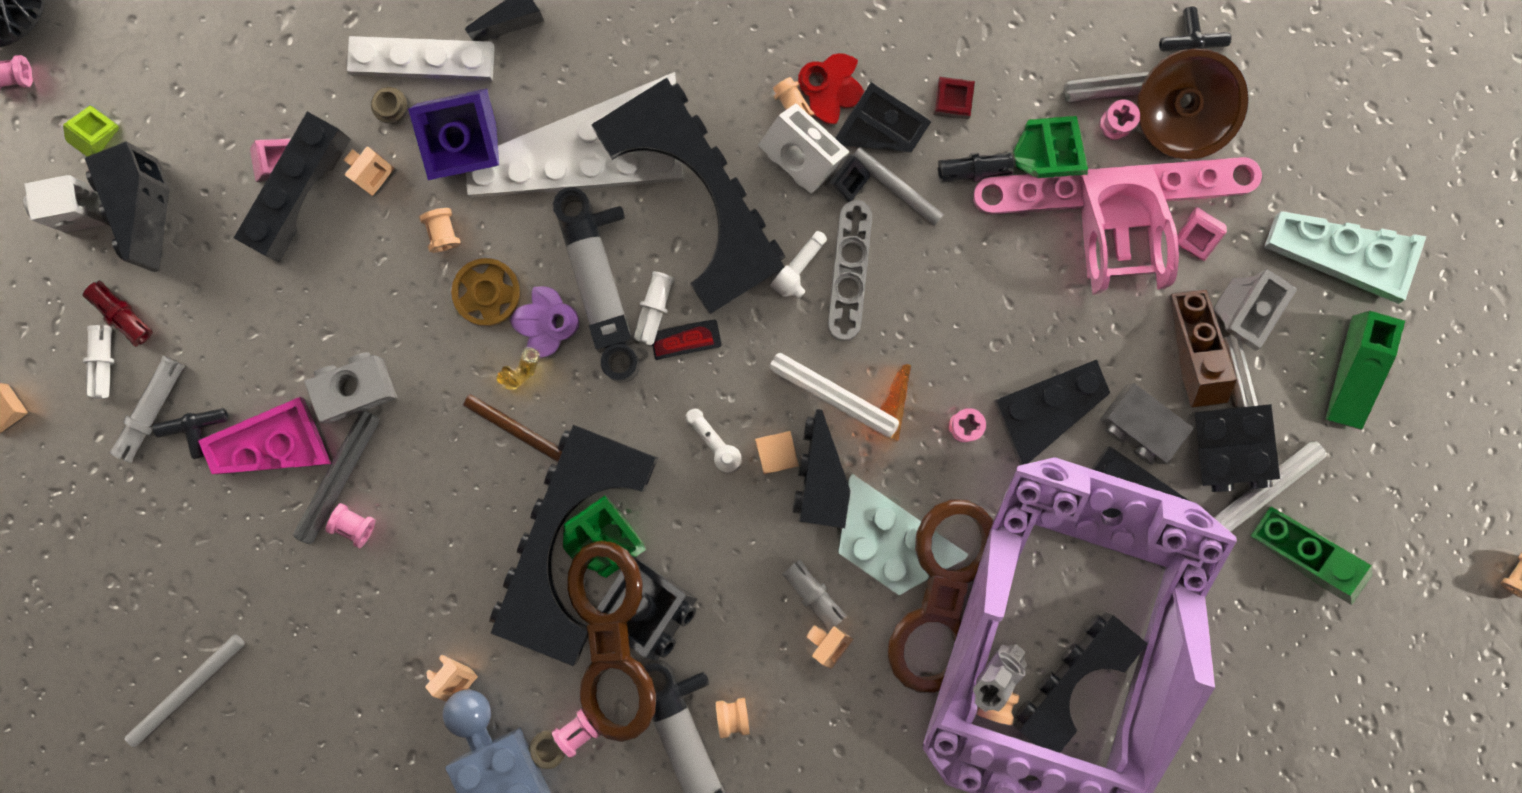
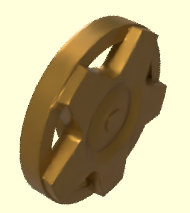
[451,258,521,326]

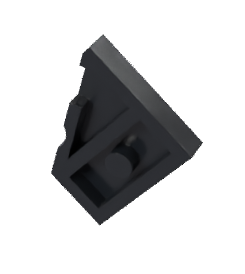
[835,82,932,152]

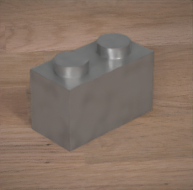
[1100,383,1194,465]

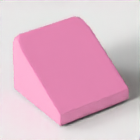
[250,139,291,182]
[1177,207,1227,261]

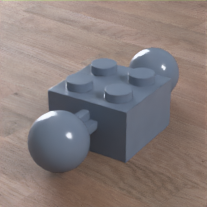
[443,689,551,793]

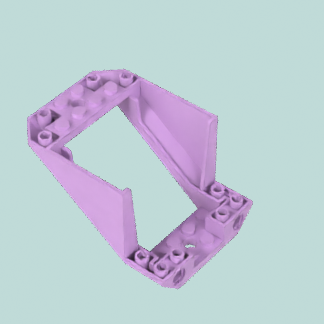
[923,457,1237,793]

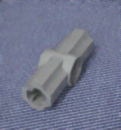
[972,644,1027,712]

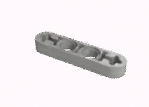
[828,200,872,342]

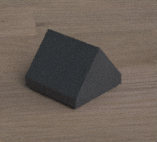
[824,154,871,203]

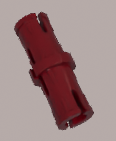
[82,280,153,347]

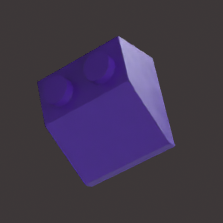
[408,88,499,180]

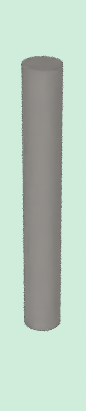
[853,147,944,226]

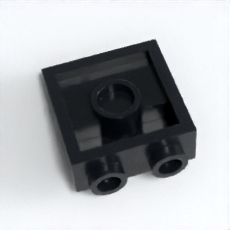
[1195,404,1280,492]
[597,555,697,661]

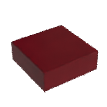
[934,77,975,119]

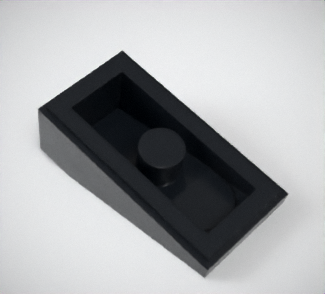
[465,0,544,41]

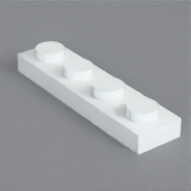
[347,36,494,81]

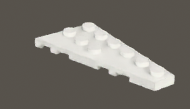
[466,72,684,198]

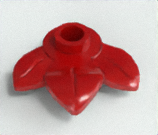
[798,53,865,125]

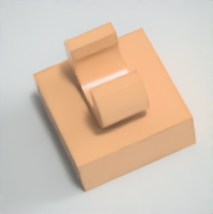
[344,146,395,196]
[806,625,853,669]
[425,655,478,701]

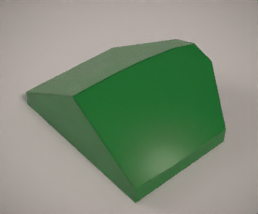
[1013,116,1088,178]
[562,495,647,578]

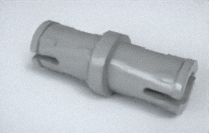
[782,560,847,631]

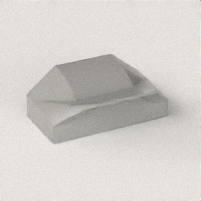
[1213,269,1297,351]

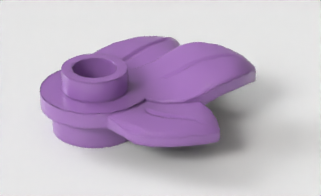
[510,286,579,358]

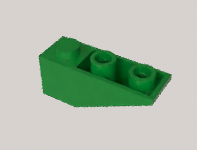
[1325,310,1406,430]
[1250,506,1373,605]

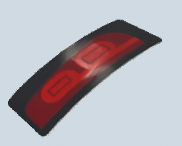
[652,319,722,360]

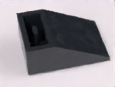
[85,141,169,272]
[792,409,851,529]

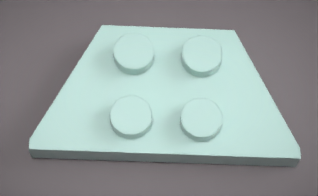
[838,474,968,595]

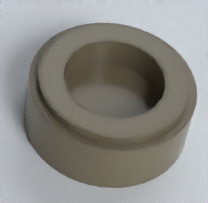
[529,730,566,769]

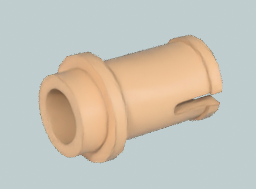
[773,77,814,117]

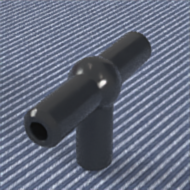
[1159,6,1232,52]
[153,408,228,459]

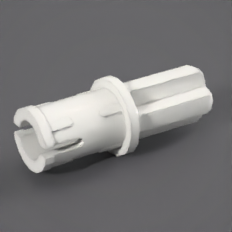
[633,271,675,345]
[83,325,114,399]

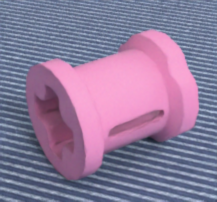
[0,55,33,90]
[1099,100,1140,140]
[949,408,986,442]
[326,503,376,549]
[552,708,601,758]

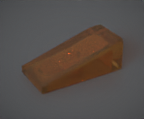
[870,363,911,442]

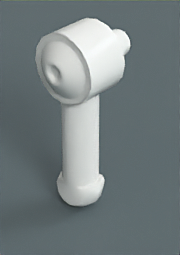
[769,231,827,299]
[685,408,742,473]

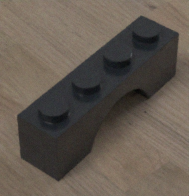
[234,111,351,262]
[1013,612,1148,753]

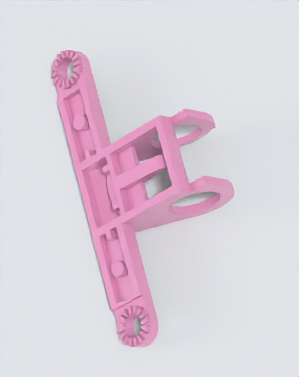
[973,157,1262,295]

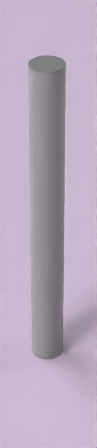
[125,634,245,747]

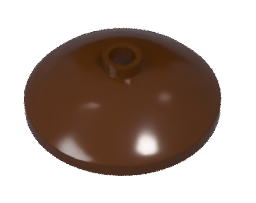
[1137,48,1249,159]

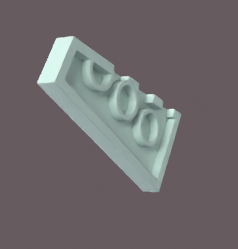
[1264,211,1427,304]

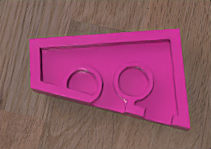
[198,397,332,475]

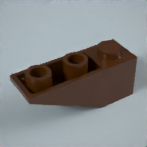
[1170,289,1237,408]

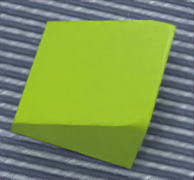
[63,105,119,157]

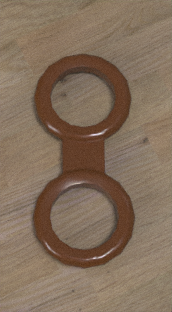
[888,499,993,693]
[567,541,656,742]

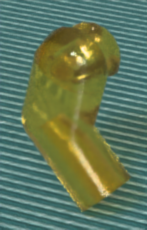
[496,348,540,390]

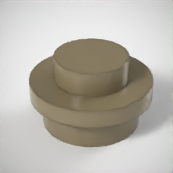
[371,87,408,124]

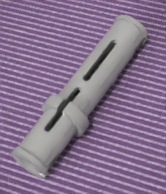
[109,355,185,463]

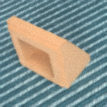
[0,383,28,433]
[755,431,799,475]

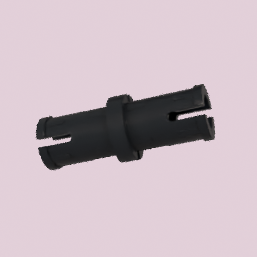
[937,152,1014,183]

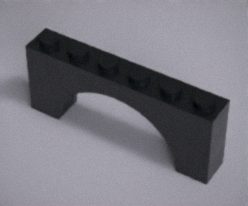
[591,77,786,314]
[489,425,659,666]

